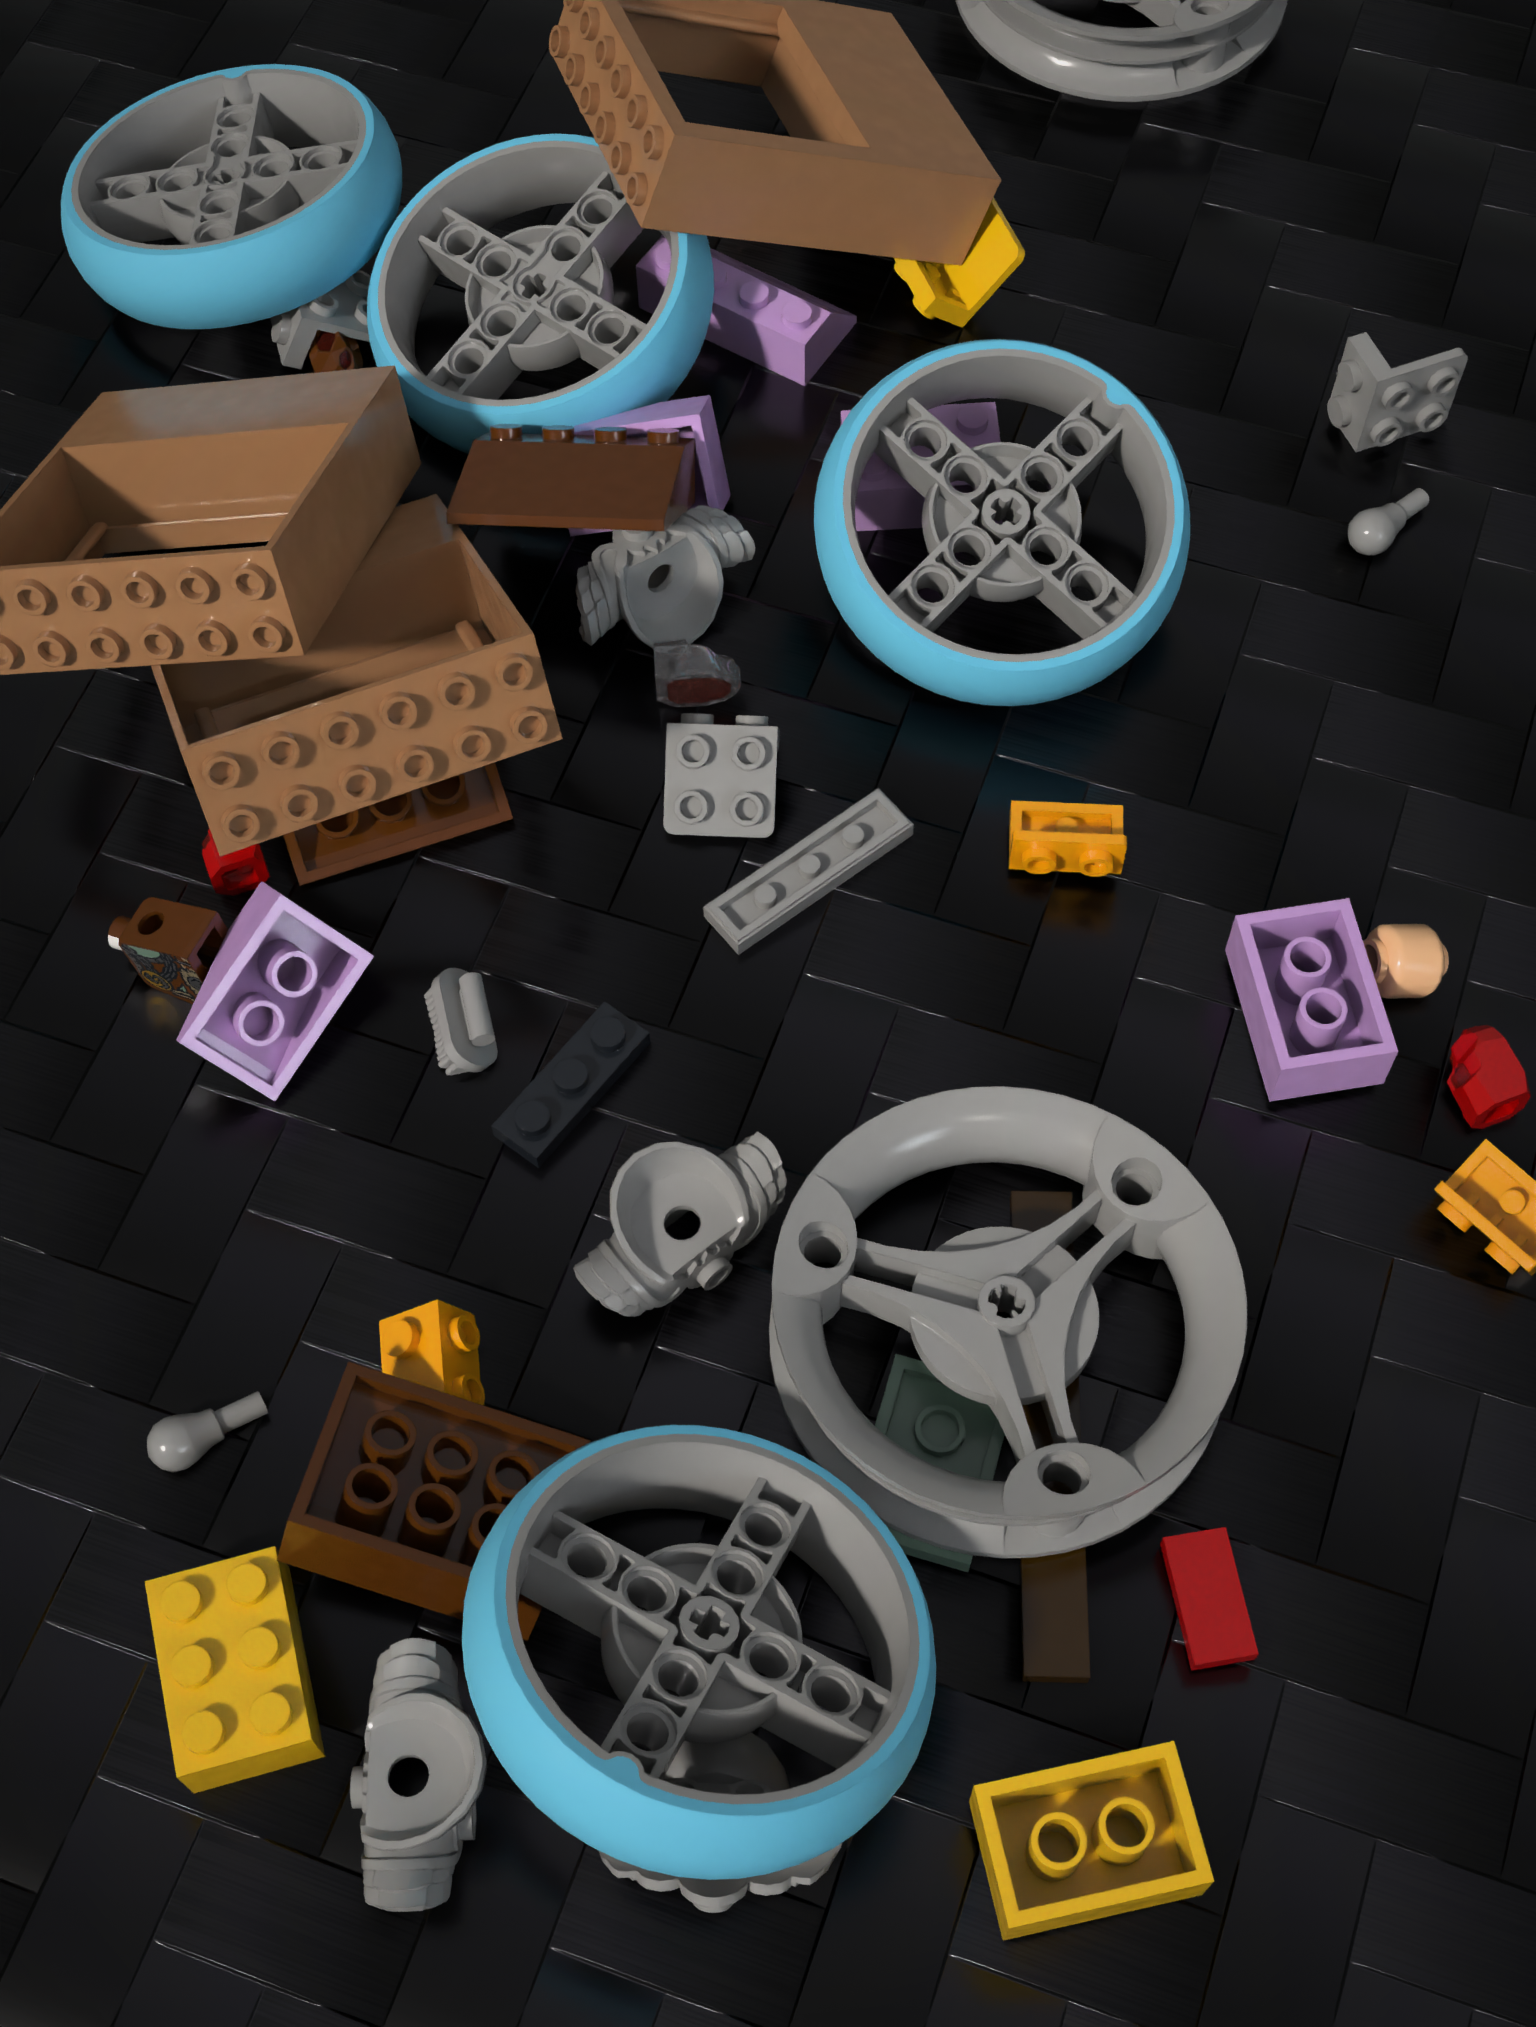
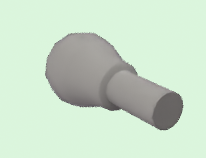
[1348,488,1429,556]
[147,1391,268,1472]

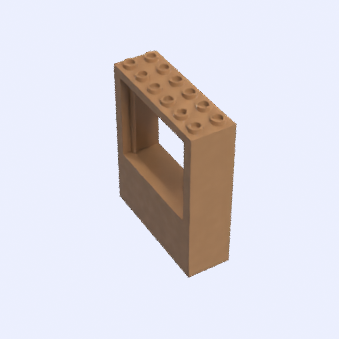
[549,0,1001,265]
[0,365,421,675]
[151,494,563,857]

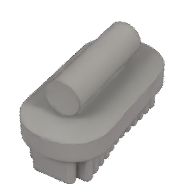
[424,968,498,1075]

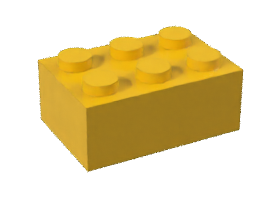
[145,1546,325,1793]
[969,1741,1214,1941]

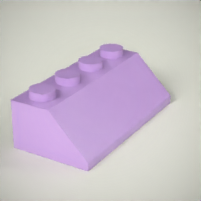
[636,235,857,386]

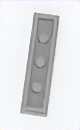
[703,788,914,955]

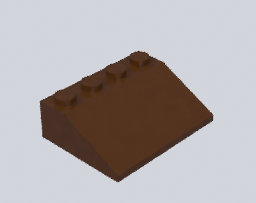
[446,424,695,531]
[283,762,513,886]
[276,1361,591,1641]

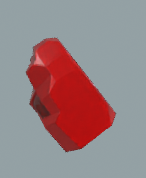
[202,829,270,896]
[1447,1025,1531,1129]

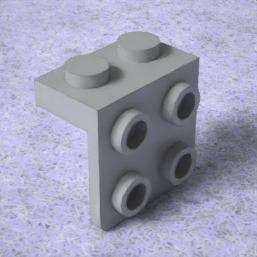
[270,270,371,369]
[1327,332,1468,452]
[663,713,780,838]

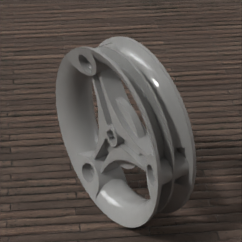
[956,0,1287,102]
[769,1086,1247,1558]

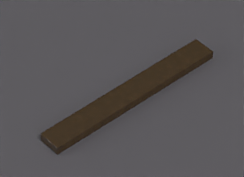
[1010,1191,1090,1683]

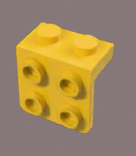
[894,197,1025,328]

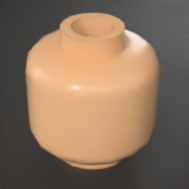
[1363,924,1449,999]

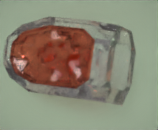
[653,639,741,707]

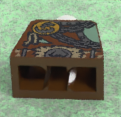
[108,897,228,1004]

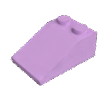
[568,395,731,537]
[176,881,374,1101]

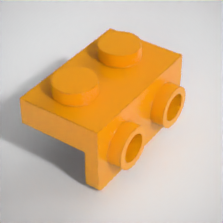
[1009,800,1127,877]
[1434,1139,1536,1276]
[379,1299,485,1405]

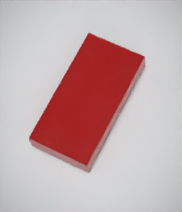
[1160,1527,1259,1671]

